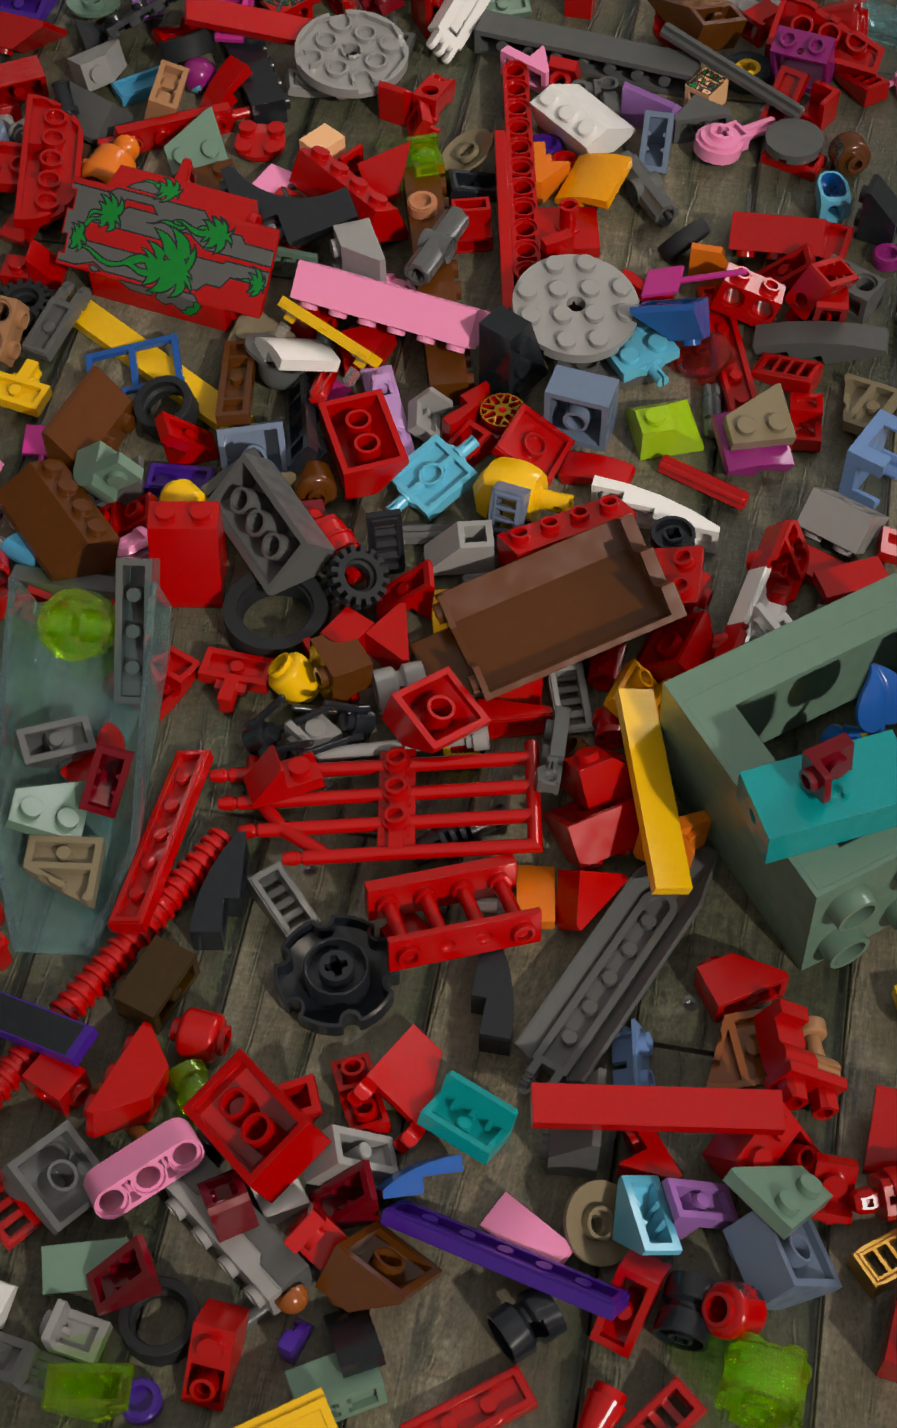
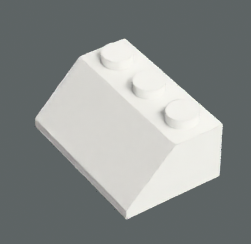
[530,84,636,157]

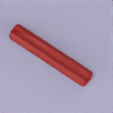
[308,362,341,404]
[658,455,750,510]

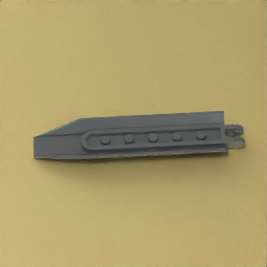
[514,846,720,1095]

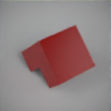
[451,196,493,254]

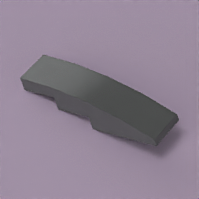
[753,321,889,365]

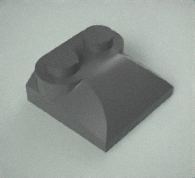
[1,1119,100,1235]

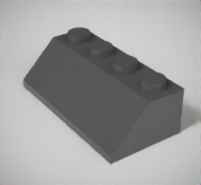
[207,452,336,596]

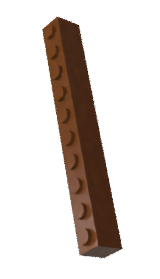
[403,164,474,406]

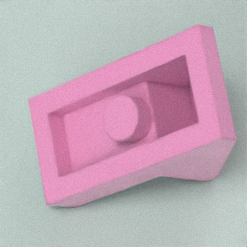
[500,45,549,94]

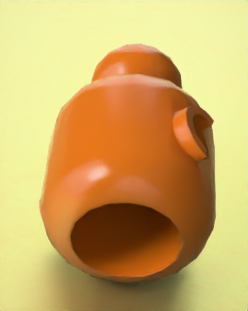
[81,134,140,184]

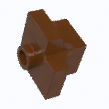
[309,635,373,712]

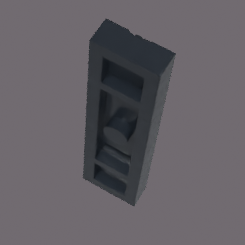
[284,373,328,475]

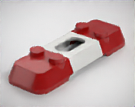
[712,519,809,659]

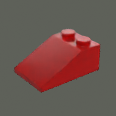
[182,1048,332,1203]

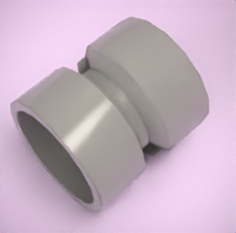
[372,660,426,716]

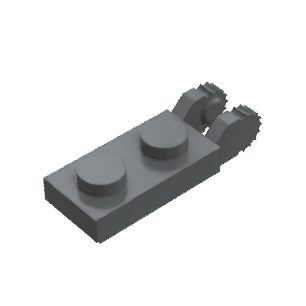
[21,281,92,363]

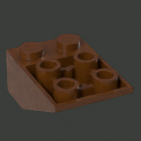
[647,0,747,51]

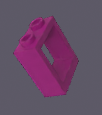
[770,25,836,94]

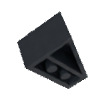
[479,305,548,402]

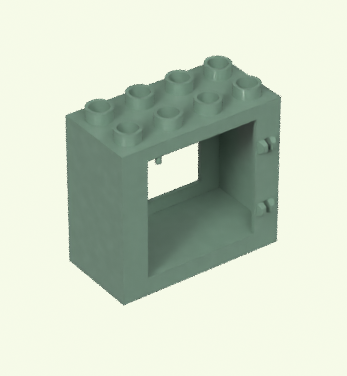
[660,572,897,971]

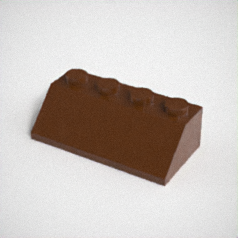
[0,458,120,582]

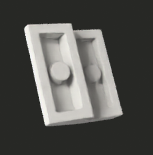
[254,337,341,372]

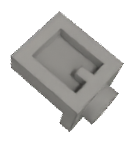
[284,714,342,756]

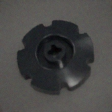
[274,914,400,1036]

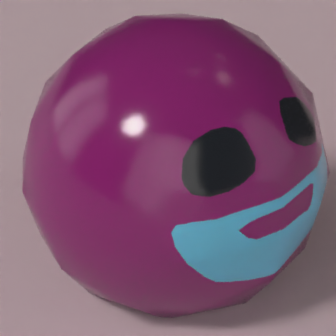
[185,56,216,94]

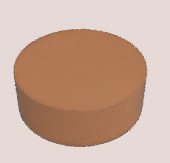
[407,191,438,220]

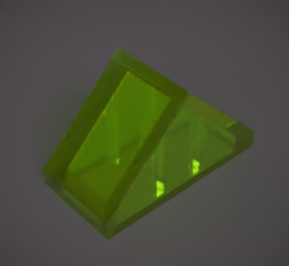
[41,1363,135,1424]

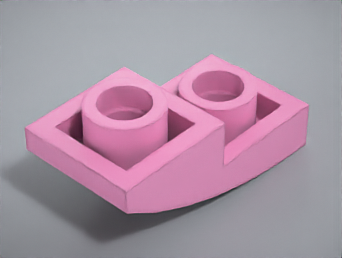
[480,1191,573,1265]

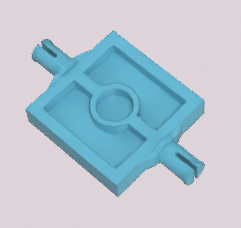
[606,319,680,387]
[385,434,480,521]

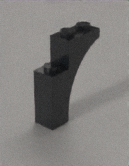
[219,165,360,249]

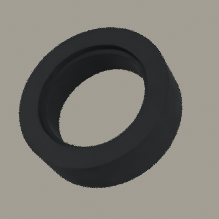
[222,571,329,659]

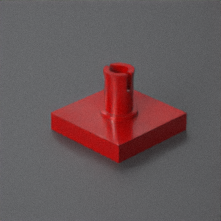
[538,198,600,257]

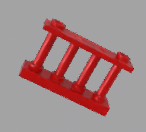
[364,854,542,972]

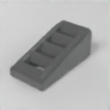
[245,860,321,940]

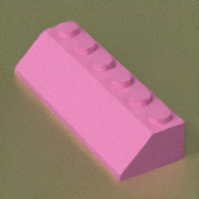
[290,260,491,354]

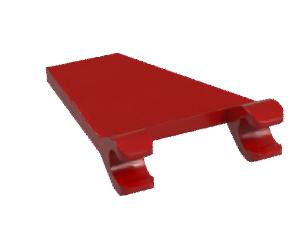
[346,1024,442,1155]

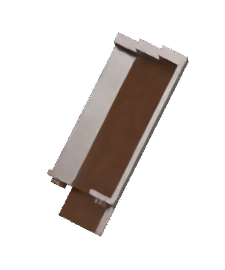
[409,513,687,701]

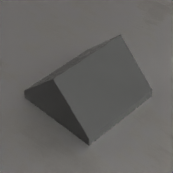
[70,81,133,146]

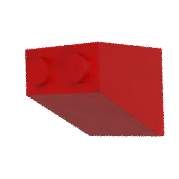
[147,501,228,608]

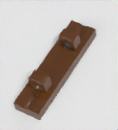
[215,340,257,427]

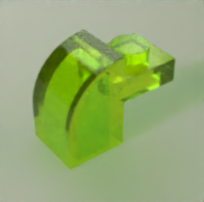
[403,132,445,178]

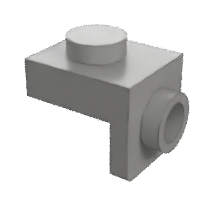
[407,387,453,442]
[39,1299,113,1369]

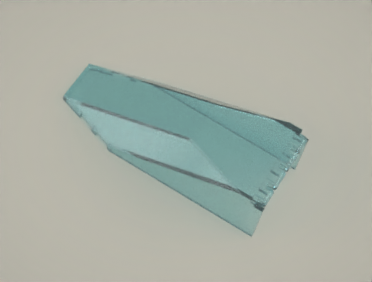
[0,577,173,956]

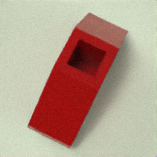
[83,1021,169,1138]

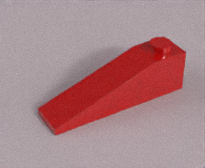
[764,0,885,77]

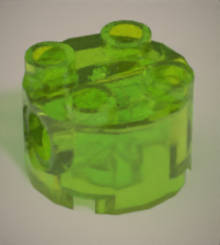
[37,588,115,661]
[714,1332,812,1428]

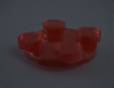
[673,332,738,386]

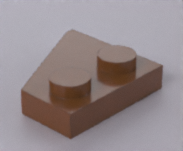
[706,1008,768,1089]

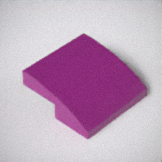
[710,411,795,477]

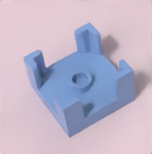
[838,409,897,510]

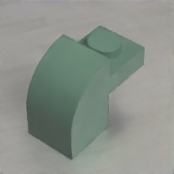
[73,440,144,503]

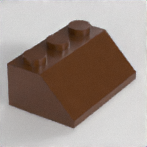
[41,366,137,489]

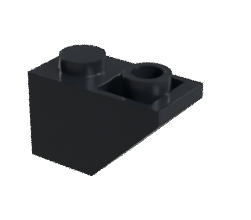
[854,174,897,245]

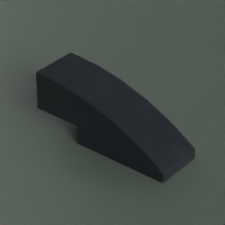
[190,832,249,950]
[471,949,514,1056]

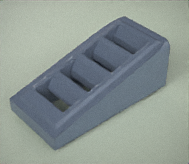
[488,480,531,549]

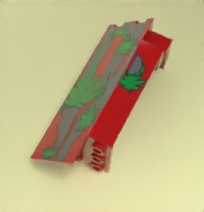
[55,165,280,332]

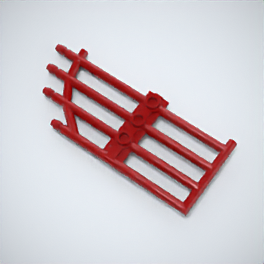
[210,739,543,866]

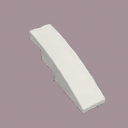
[590,475,720,554]

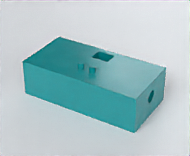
[736,729,897,864]

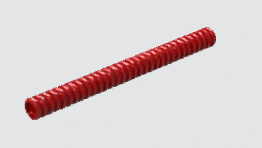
[0,827,232,1110]

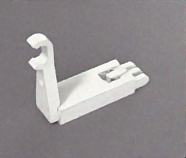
[426,0,491,65]

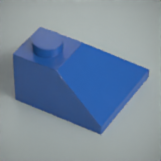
[630,297,710,346]

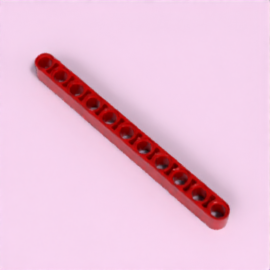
[502,60,541,288]

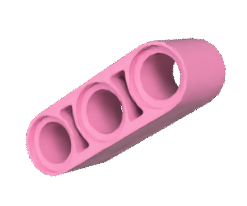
[83,1117,204,1220]

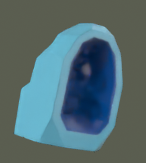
[815,171,851,224]

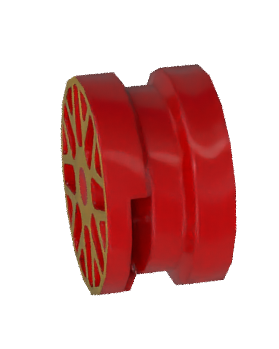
[480,393,523,442]

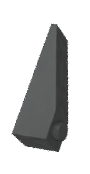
[113,557,160,705]

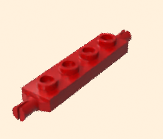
[96,101,252,153]

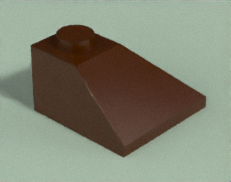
[315,1221,443,1312]

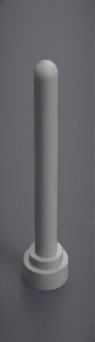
[315,726,490,762]

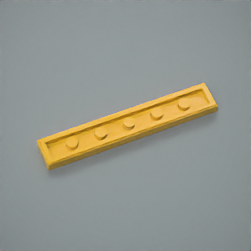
[614,688,693,895]

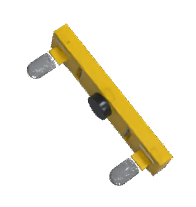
[273,296,383,387]

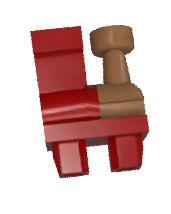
[753,998,848,1121]

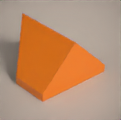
[688,242,728,285]

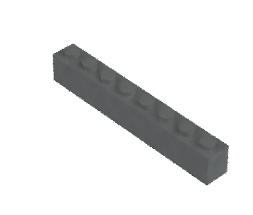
[475,10,701,98]

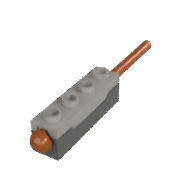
[91,1082,314,1317]

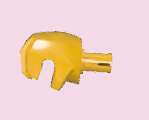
[473,457,574,530]

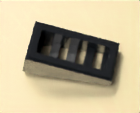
[444,169,496,205]
[366,509,405,575]

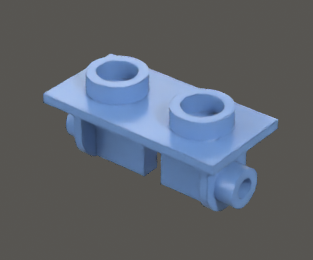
[612,1018,656,1086]

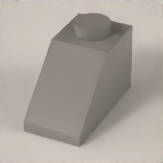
[67,38,127,92]
[303,1124,398,1186]

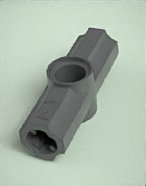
[620,150,678,227]
[404,206,469,287]

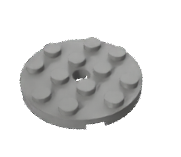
[294,9,409,100]
[511,254,639,363]

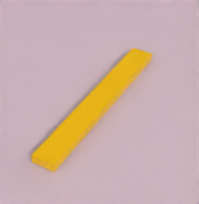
[73,300,254,431]

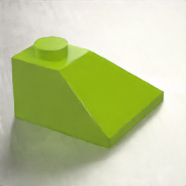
[624,399,704,461]

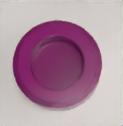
[871,243,897,272]

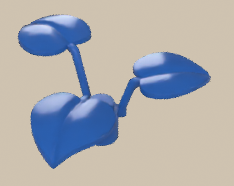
[821,663,897,743]

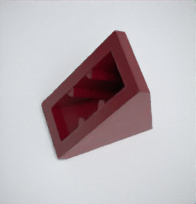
[78,742,135,819]
[308,1159,380,1230]
[197,1169,260,1243]
[86,1235,163,1315]

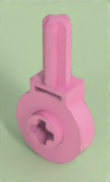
[693,116,775,166]

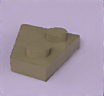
[722,383,796,451]
[23,835,107,909]

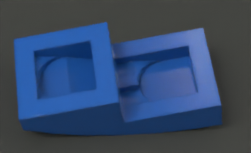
[375,1153,463,1199]

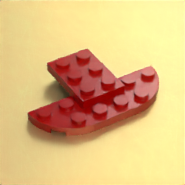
[0,93,83,229]

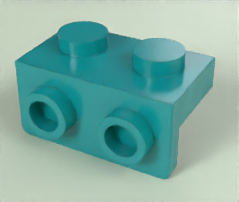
[417,1070,519,1166]

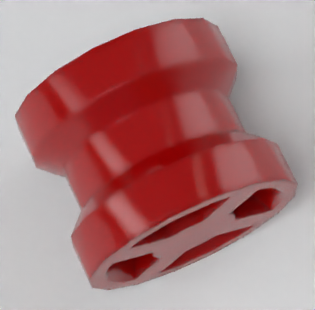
[592,707,624,750]

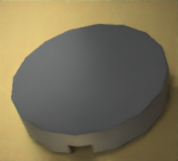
[764,118,824,165]

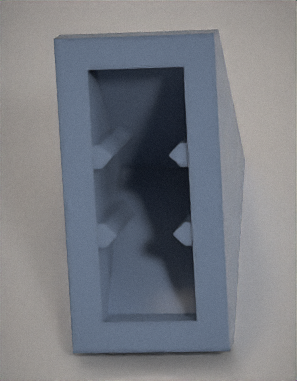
[639,110,675,174]

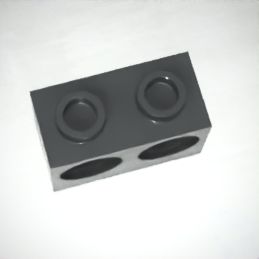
[830,253,887,324]

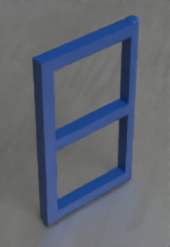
[85,333,185,395]

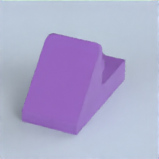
[662,1178,739,1240]

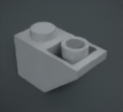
[424,519,494,576]

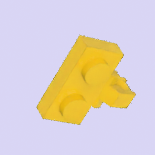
[0,358,53,418]

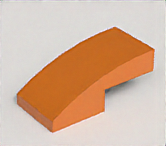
[516,865,555,929]

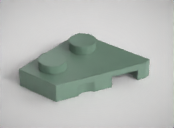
[723,1165,833,1240]

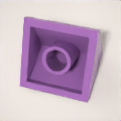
[621,81,683,130]

